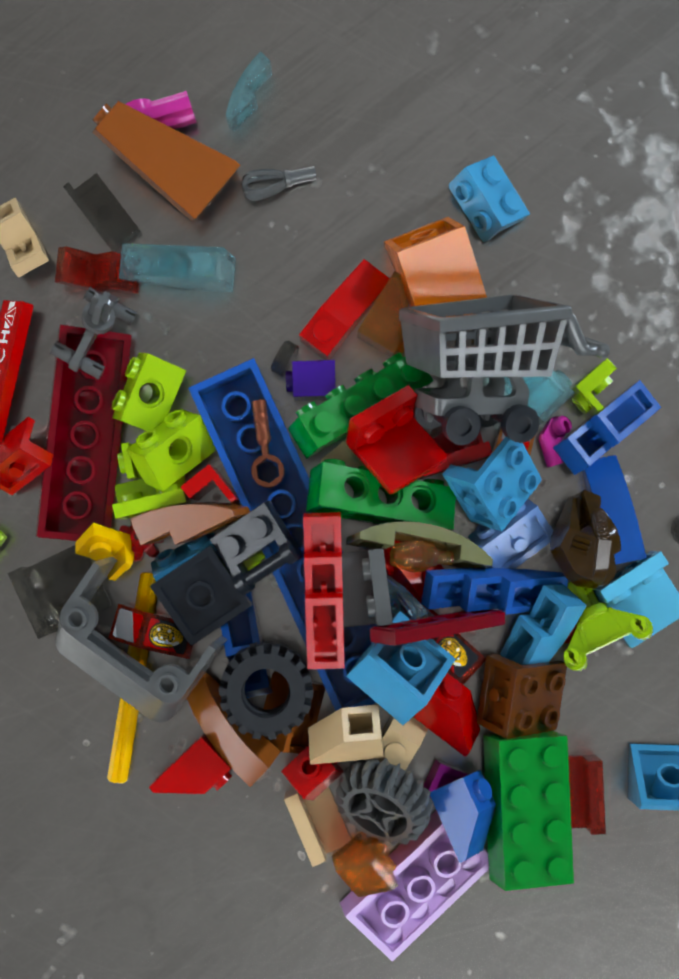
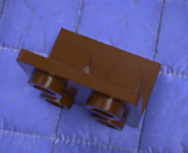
[477,654,567,739]

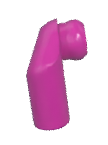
[538,416,572,468]

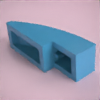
[500,584,587,665]

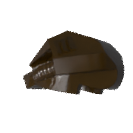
[550,489,621,588]

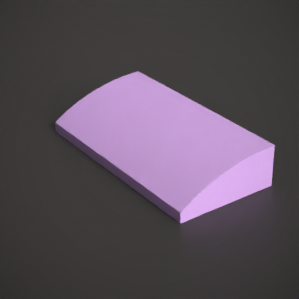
[340,810,489,962]

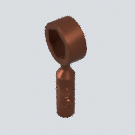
[251,400,285,488]

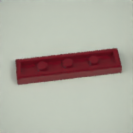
[370,609,505,646]

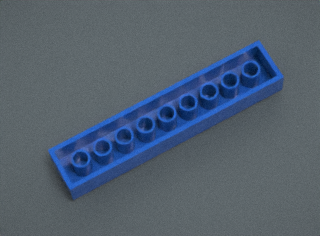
[188,358,377,711]

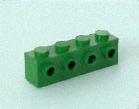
[288,353,434,459]

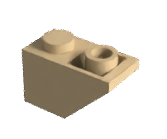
[308,705,384,765]

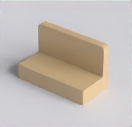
[284,786,351,867]

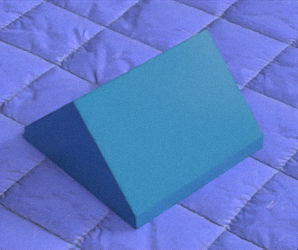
[628,744,679,811]

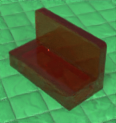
[568,755,606,835]

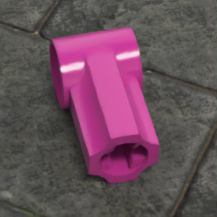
[126,91,196,129]

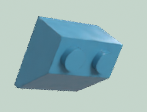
[346,611,455,725]

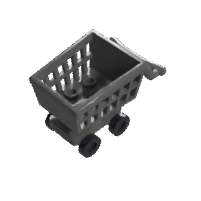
[399,294,610,445]

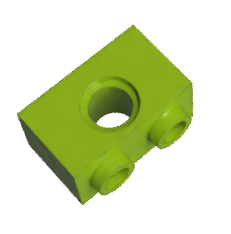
[112,353,187,432]
[126,409,216,491]

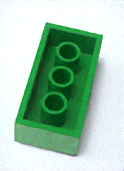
[483,731,574,891]

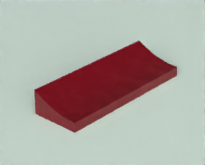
[35,324,132,541]

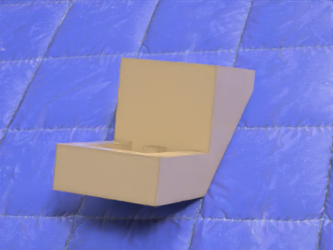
[0,197,49,278]

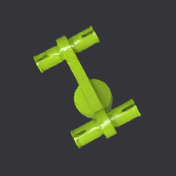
[563,581,653,671]

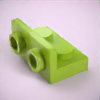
[112,475,191,520]

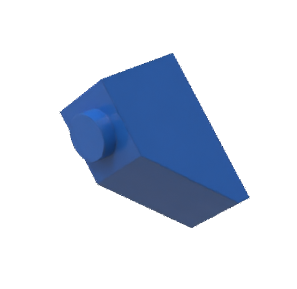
[430,770,496,863]

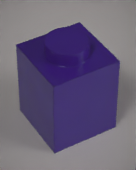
[286,360,336,401]

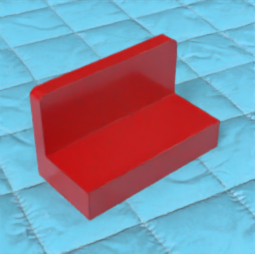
[0,416,53,495]
[181,464,240,505]

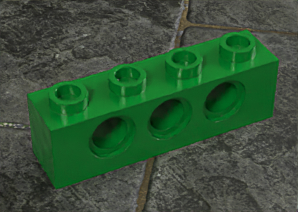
[306,459,456,531]

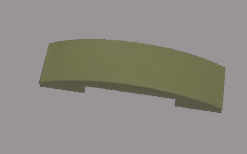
[346,521,493,568]

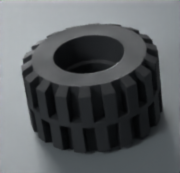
[219,641,313,740]

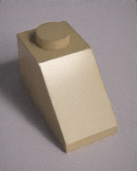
[377,716,428,770]

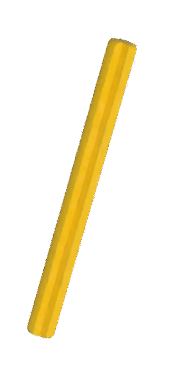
[107,572,157,783]

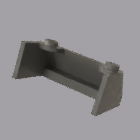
[55,556,228,722]

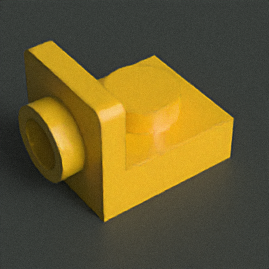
[75,523,134,581]

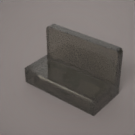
[63,173,140,252]

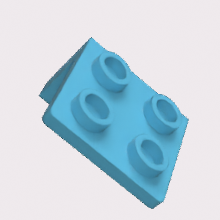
[592,551,679,648]

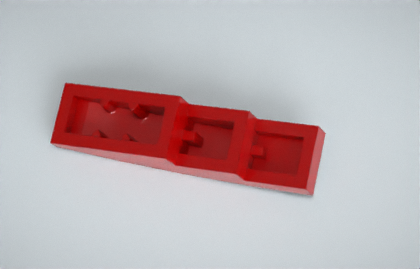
[303,512,345,669]

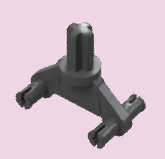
[49,287,137,380]

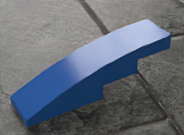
[421,568,568,615]

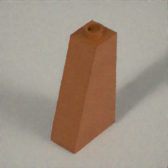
[92,101,240,220]

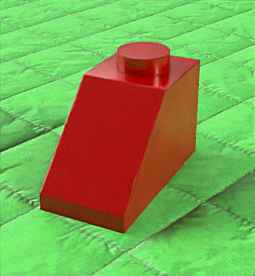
[413,673,480,757]
[149,733,232,794]

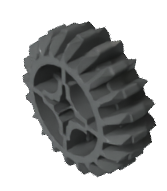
[334,758,433,846]

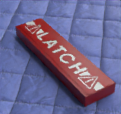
[0,300,34,442]

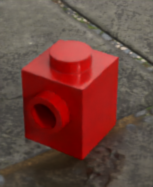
[281,745,344,801]

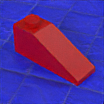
[299,259,392,360]

